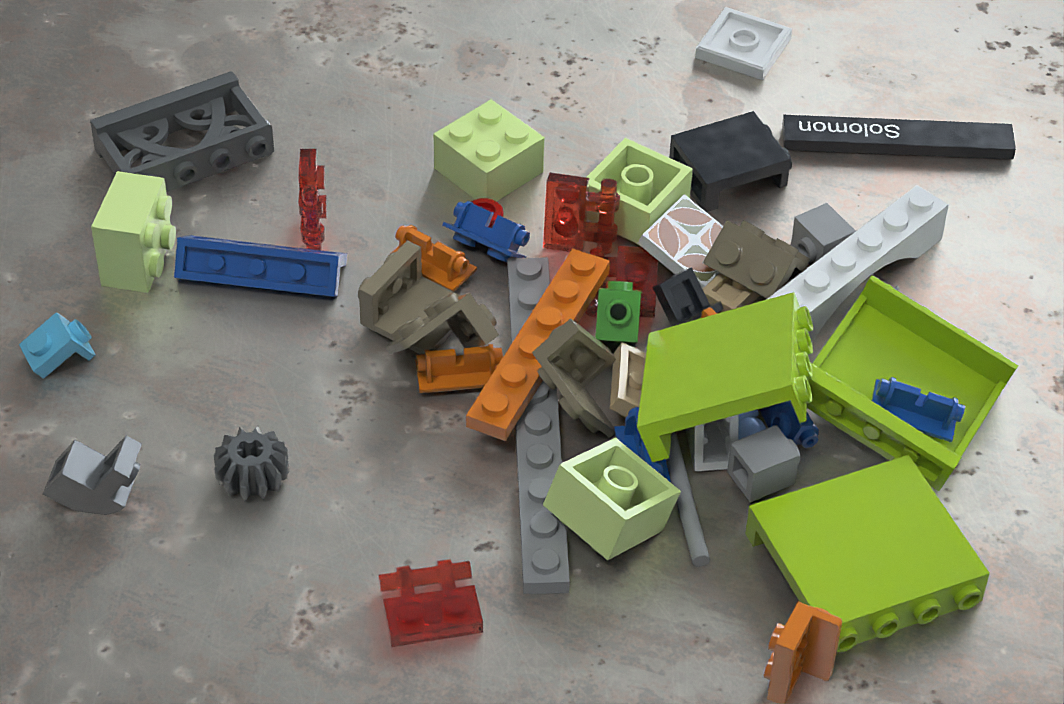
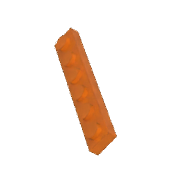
[466,248,610,441]

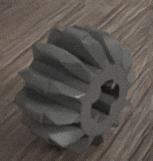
[214,426,289,502]

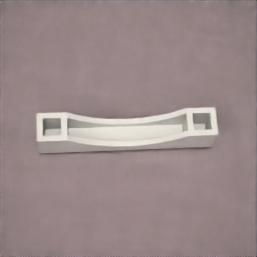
[766,185,949,341]

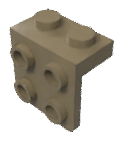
[703,220,810,299]
[358,240,462,354]
[386,292,499,354]
[532,318,616,438]

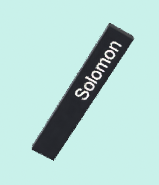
[782,114,1016,159]

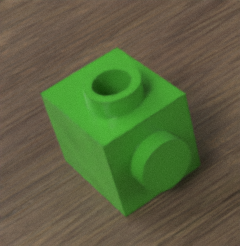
[596,281,641,343]

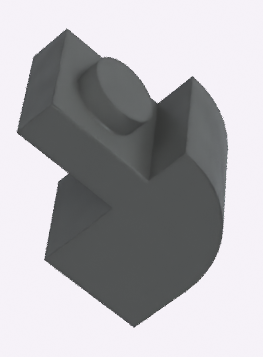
[43,435,142,515]

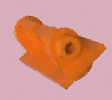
[390,225,477,292]
[415,344,503,393]

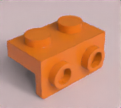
[764,601,843,704]

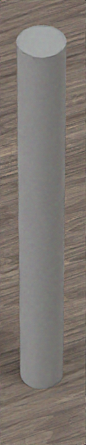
[666,432,710,567]

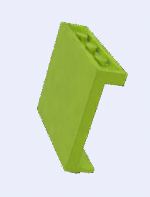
[807,275,1019,491]
[637,292,813,462]
[745,455,990,652]

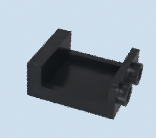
[669,111,792,212]

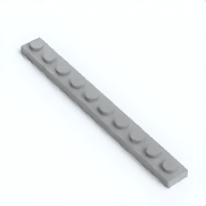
[507,257,570,594]

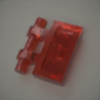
[298,149,327,250]
[543,172,620,255]
[585,246,658,318]
[378,559,483,647]

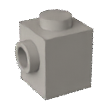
[791,203,856,266]
[727,425,800,502]

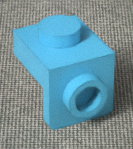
[19,312,96,379]

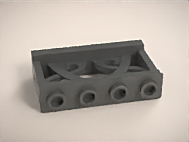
[90,71,274,192]

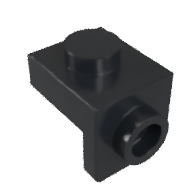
[652,267,724,327]

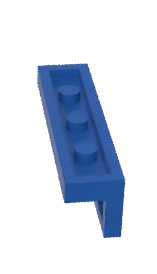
[174,235,348,297]

